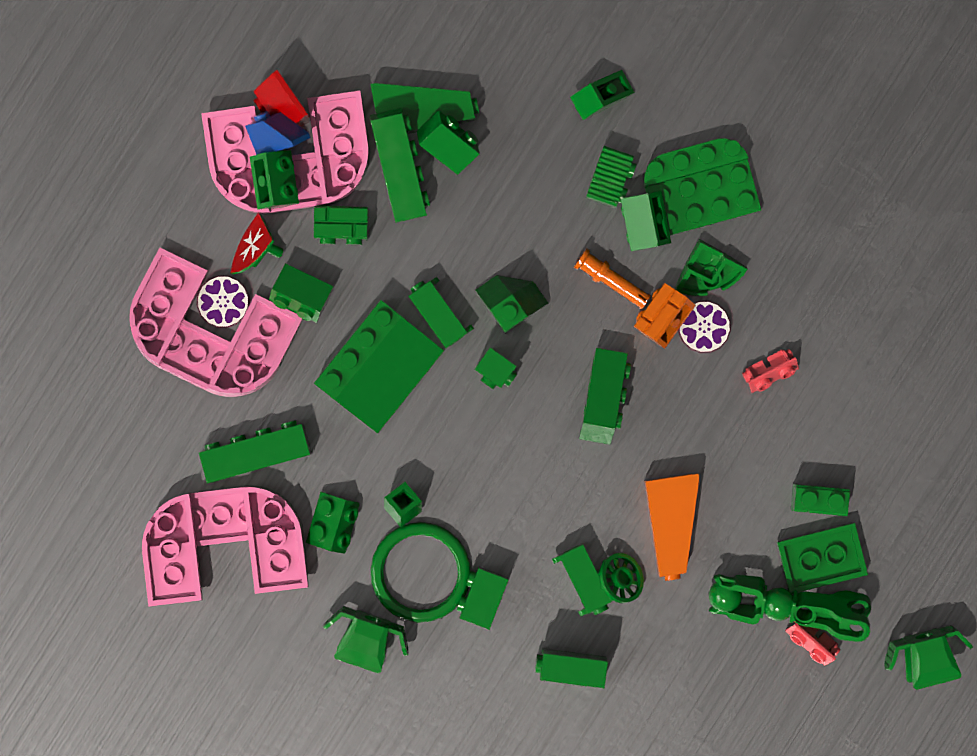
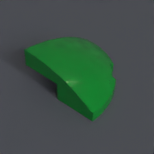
[675,239,748,296]

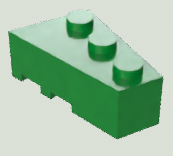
[579,348,631,445]

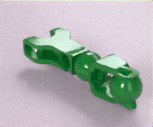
[708,574,872,642]

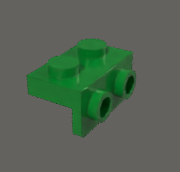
[306,492,360,554]

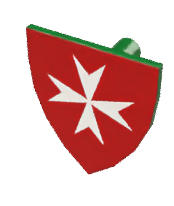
[230,213,283,274]

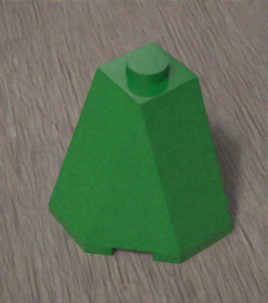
[475,275,549,334]

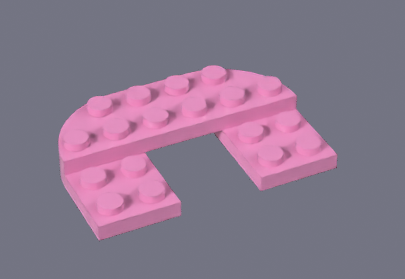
[201,91,369,214]
[130,248,303,397]
[142,486,309,606]

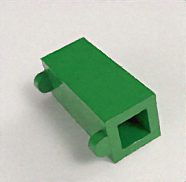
[408,277,474,349]
[552,543,612,616]

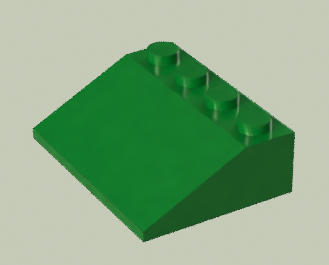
[314,300,444,433]

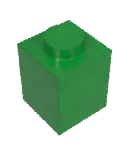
[384,482,422,527]

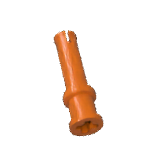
[574,248,651,309]

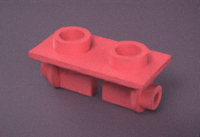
[742,349,799,393]
[785,621,841,666]

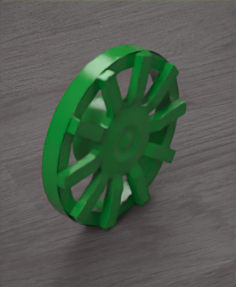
[598,553,644,603]

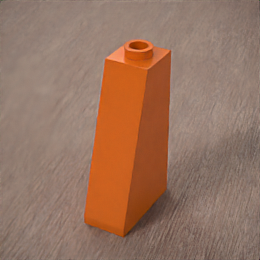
[644,473,699,581]

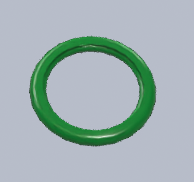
[370,522,471,623]

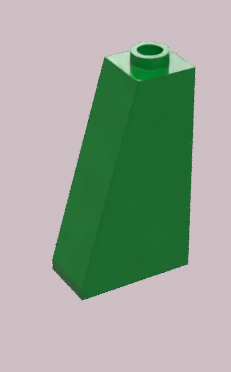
[370,83,479,134]

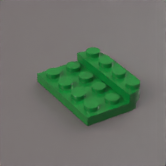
[643,138,762,236]

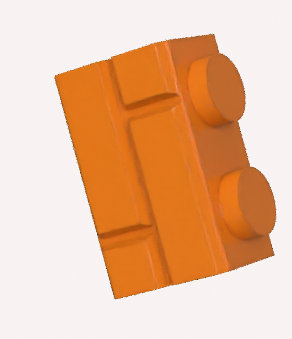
[634,283,696,349]

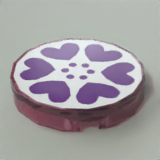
[197,275,250,328]
[678,300,731,353]

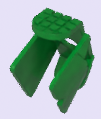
[323,606,409,673]
[884,625,973,690]

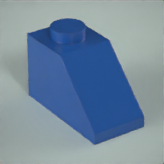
[245,111,311,155]

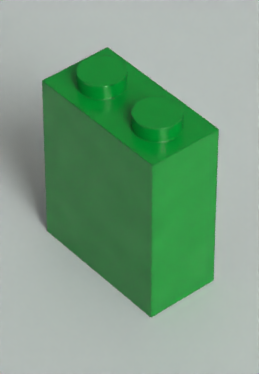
[535,648,608,689]

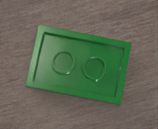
[776,523,868,594]

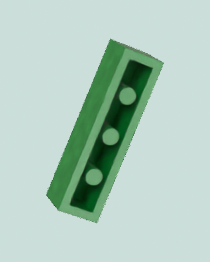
[370,108,430,223]
[199,420,312,484]

